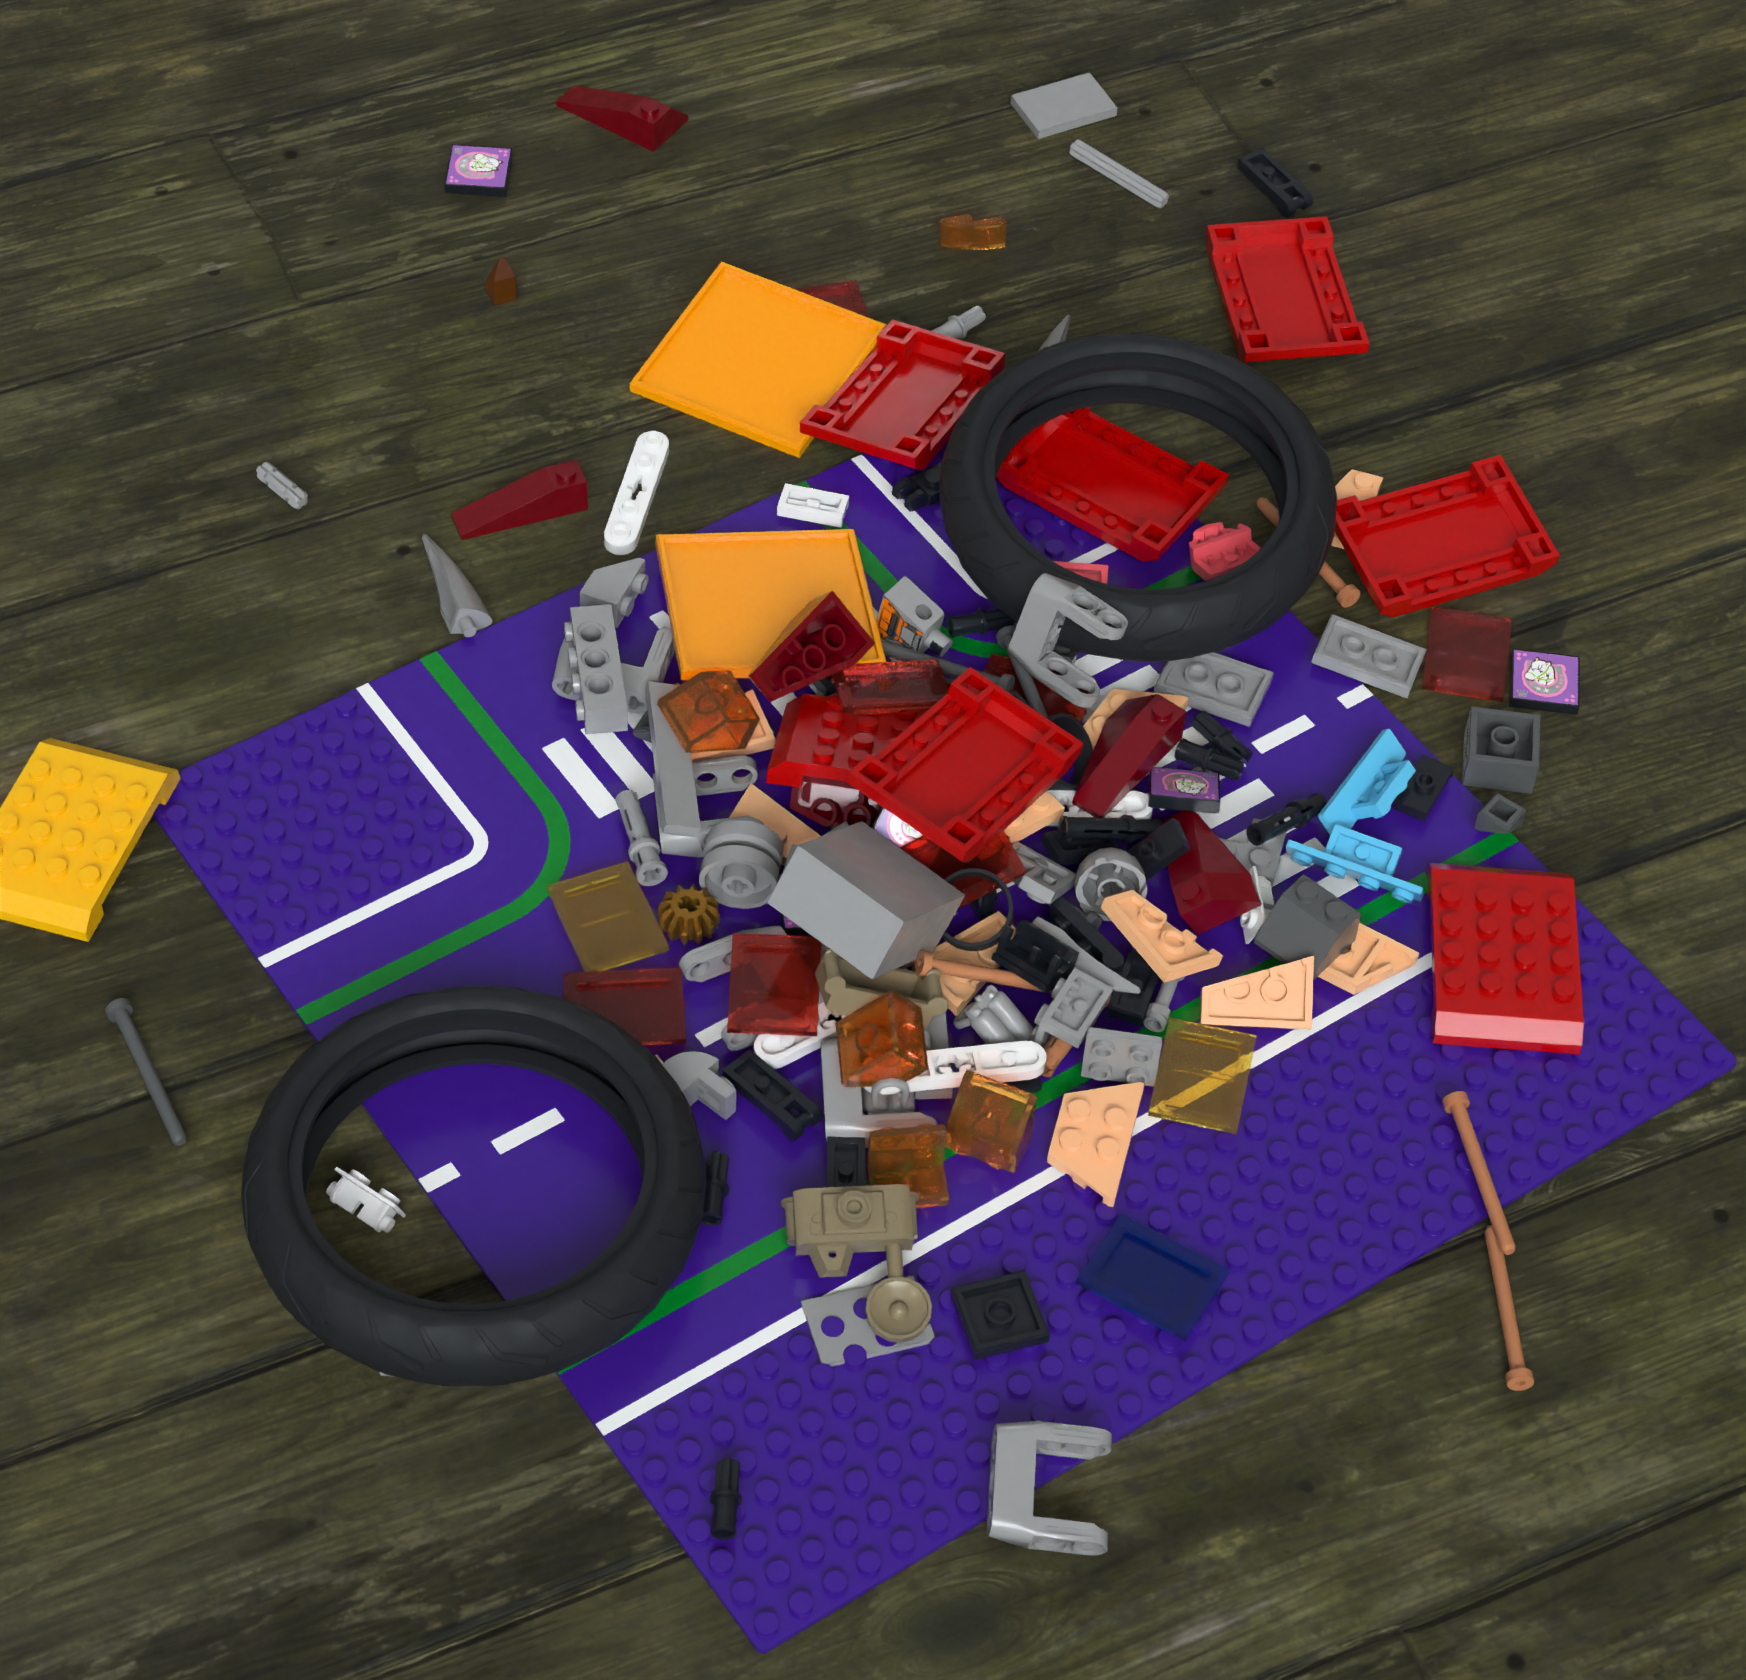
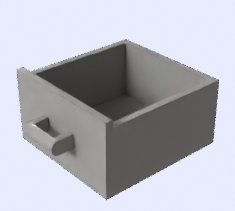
[767,821,965,980]

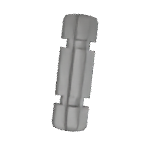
[256,462,308,509]

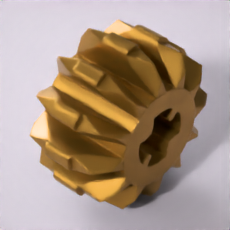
[658,883,720,946]

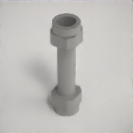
[1143,976,1185,1032]

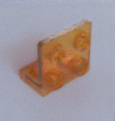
[867,1124,949,1208]

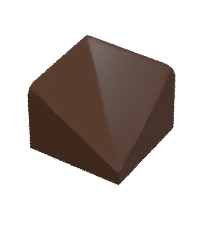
[485,257,517,305]

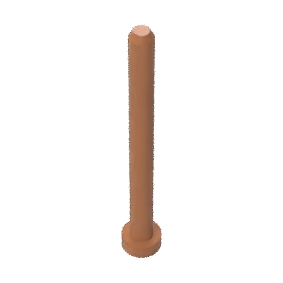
[1257,497,1360,608]
[915,950,1053,993]
[1442,1091,1516,1255]
[1484,1225,1534,1391]

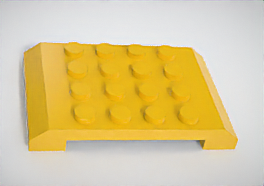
[0,738,181,942]

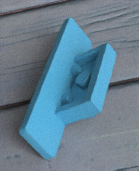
[1318,729,1416,836]
[1286,824,1424,903]

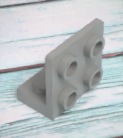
[1028,968,1114,1049]
[1081,1027,1162,1087]

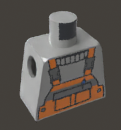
[876,576,953,657]

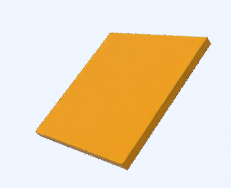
[629,261,887,458]
[655,529,887,680]

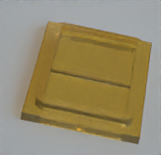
[547,861,669,976]
[1148,1018,1257,1134]

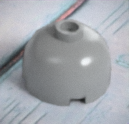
[1074,847,1147,921]

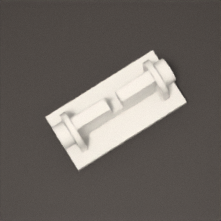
[1240,866,1274,944]
[326,1167,406,1233]

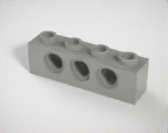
[564,604,628,734]

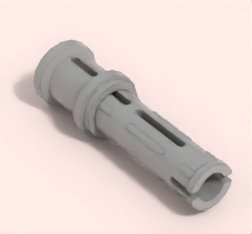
[615,790,668,886]

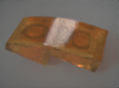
[939,213,1007,250]

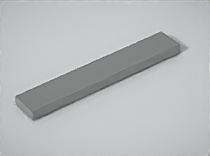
[645,681,701,838]

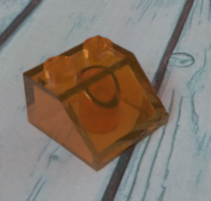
[657,671,760,753]
[835,990,928,1087]
[945,1069,1037,1173]

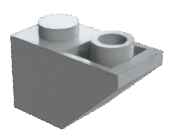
[580,558,649,628]

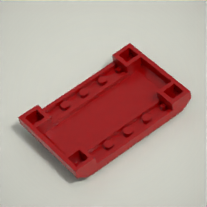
[1206,216,1370,362]
[800,319,1005,470]
[996,407,1229,562]
[1335,455,1560,618]
[846,667,1084,862]
[766,694,928,788]
[1426,863,1584,1055]

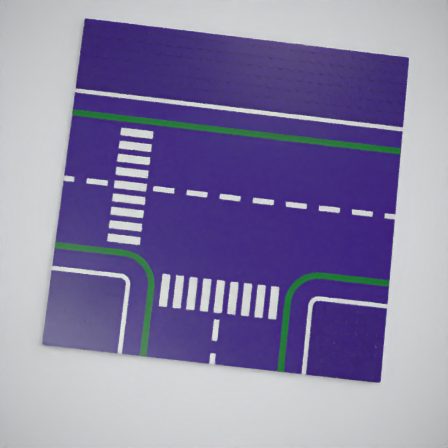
[152,442,1737,1654]

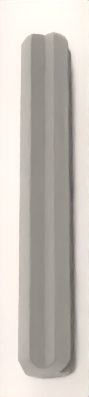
[1069,139,1169,209]

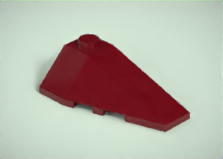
[556,86,688,152]
[451,460,588,540]
[748,590,875,702]
[1072,694,1186,818]
[790,776,882,829]
[1162,811,1262,935]

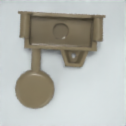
[815,949,949,1030]
[781,1184,932,1343]

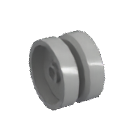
[699,819,783,909]

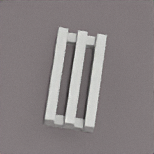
[777,483,849,528]

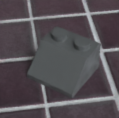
[1254,874,1361,981]

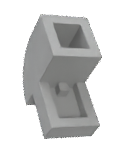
[662,1051,736,1120]

